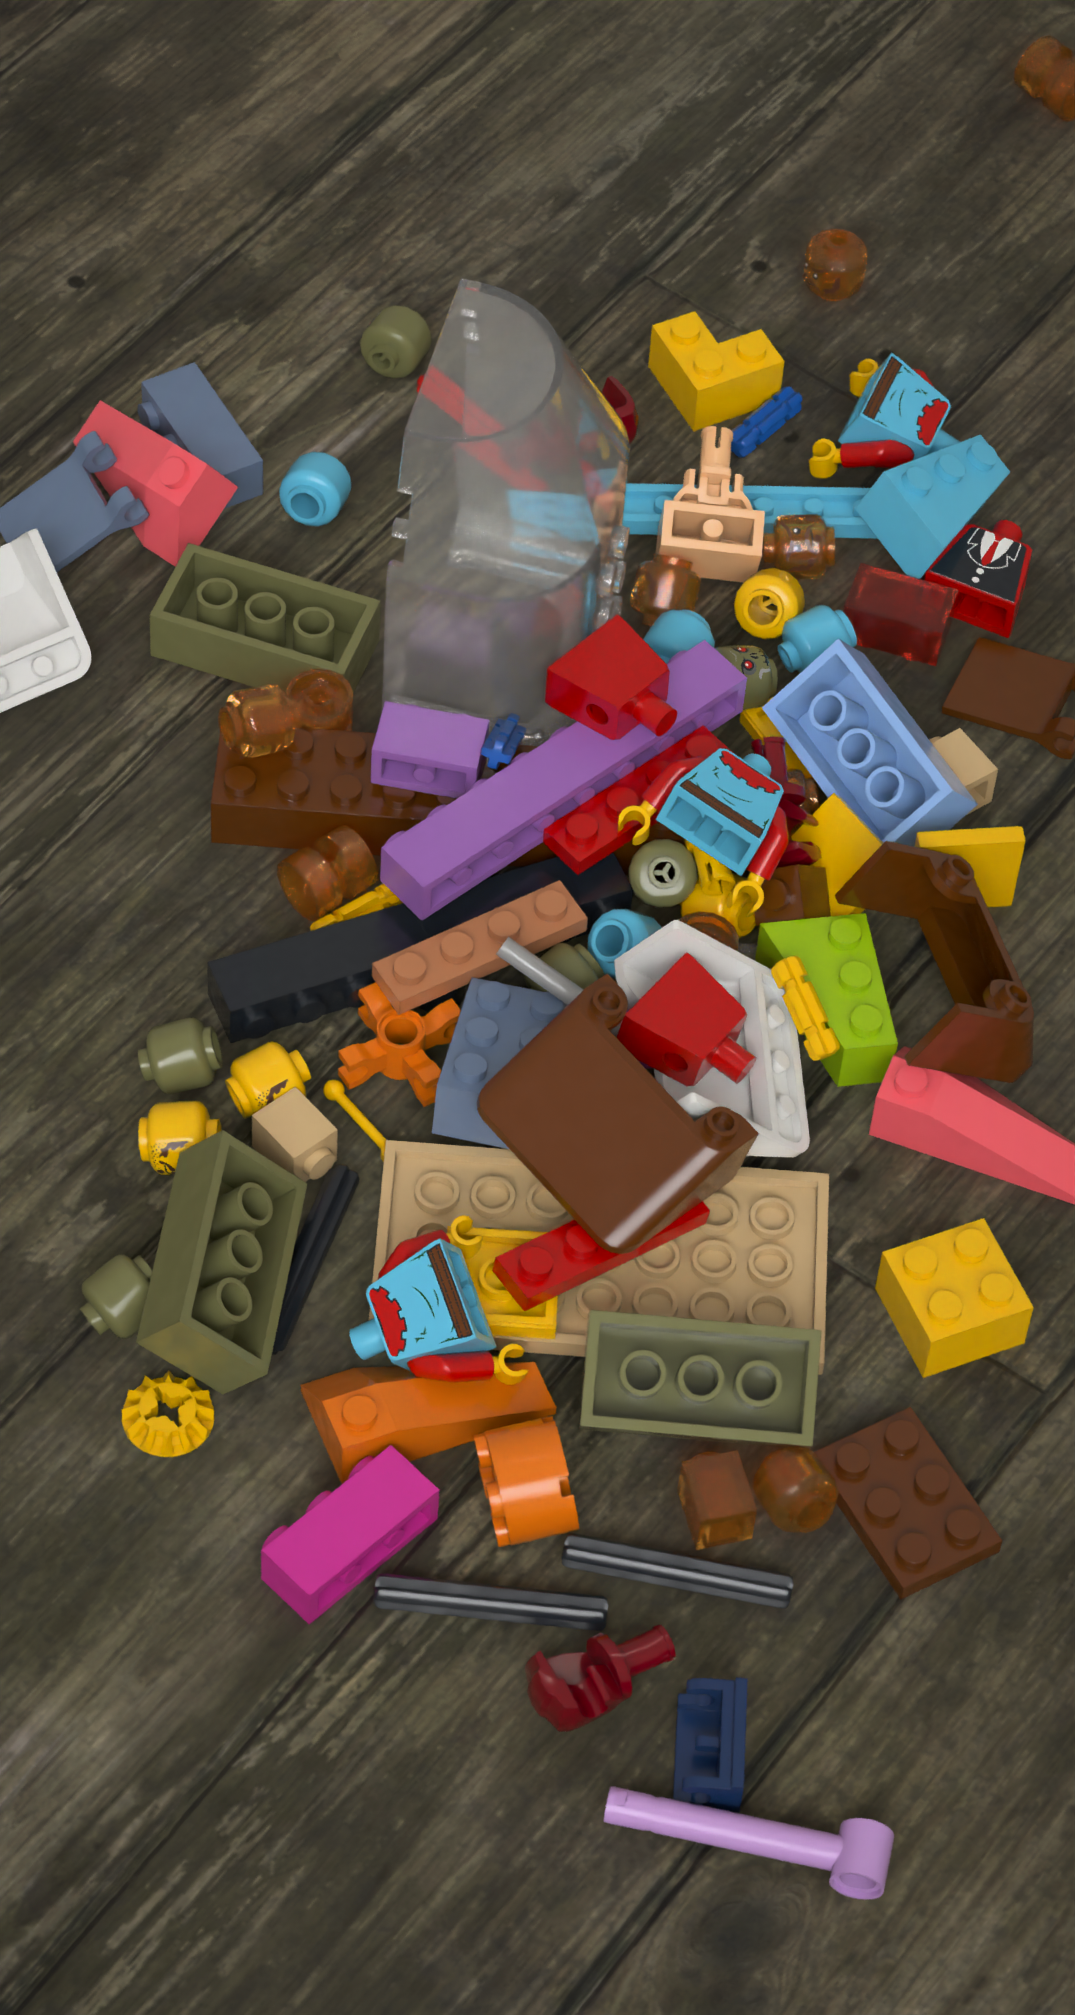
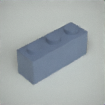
[137,362,263,509]

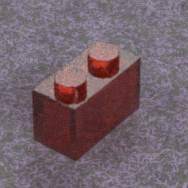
[843,563,958,666]

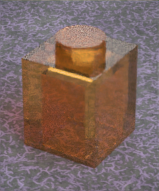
[677,1450,757,1550]

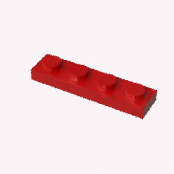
[543,725,736,875]
[492,1201,710,1312]

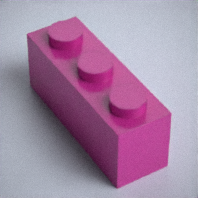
[261,1445,439,1624]

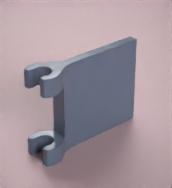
[0,431,149,572]

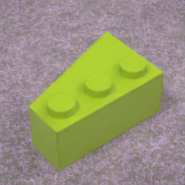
[755,913,898,1087]

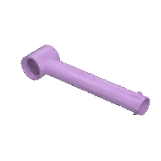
[604,1786,894,1900]

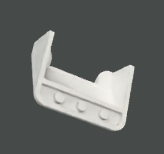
[0,528,91,713]
[614,920,810,1157]

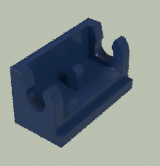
[673,1677,748,1813]

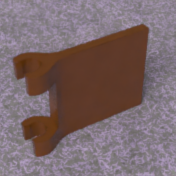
[942,637,1075,759]

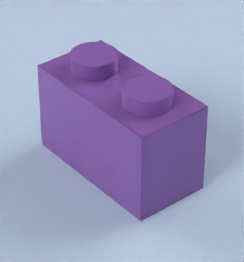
[371,701,490,799]

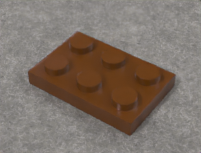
[811,1407,1002,1599]

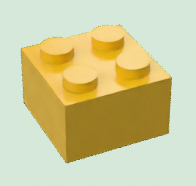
[875,1218,1034,1378]

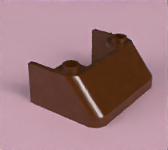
[835,841,1034,1083]

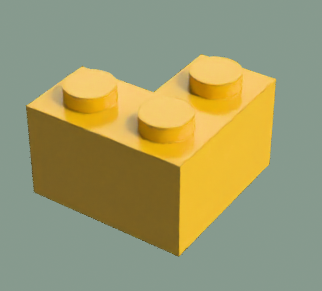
[648,311,784,431]

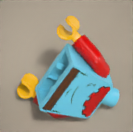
[809,353,960,479]
[618,748,789,917]
[349,1215,529,1385]

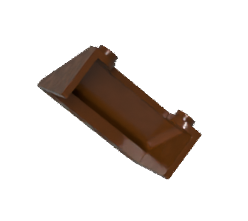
[477,973,759,1254]

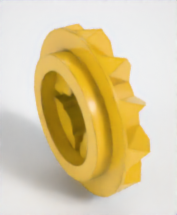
[122,1371,214,1457]

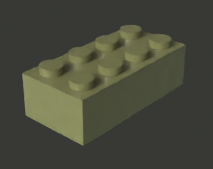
[149,543,381,714]
[136,1130,307,1394]
[578,1310,822,1450]

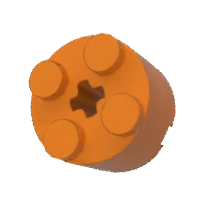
[473,1416,579,1547]

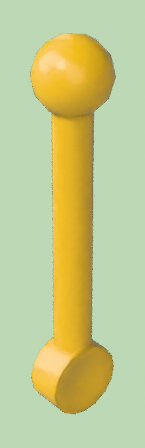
[323,1079,387,1162]

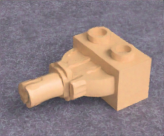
[654,426,765,583]

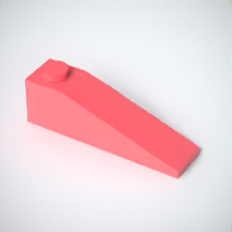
[73,400,238,567]
[869,1046,1075,1205]

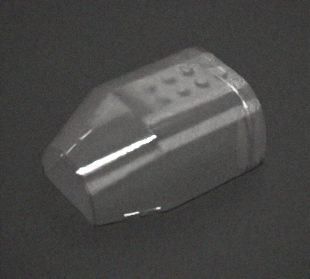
[382,278,630,746]

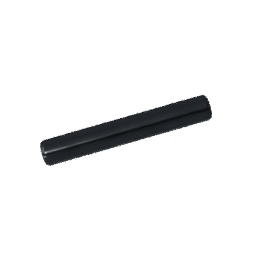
[272,1164,359,1355]
[562,1533,794,1609]
[374,1573,608,1631]

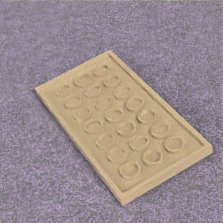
[369,1140,829,1375]

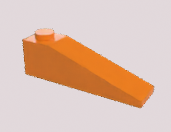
[301,1362,557,1484]

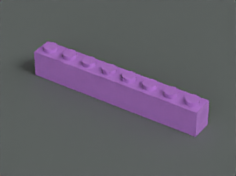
[380,640,747,920]

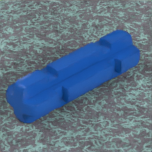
[731,386,803,458]
[481,713,526,770]

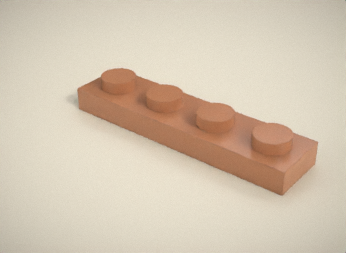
[372,880,588,1015]

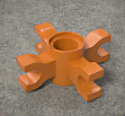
[338,982,461,1107]

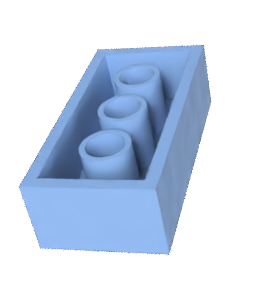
[762,639,978,847]

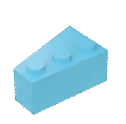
[855,434,1010,585]

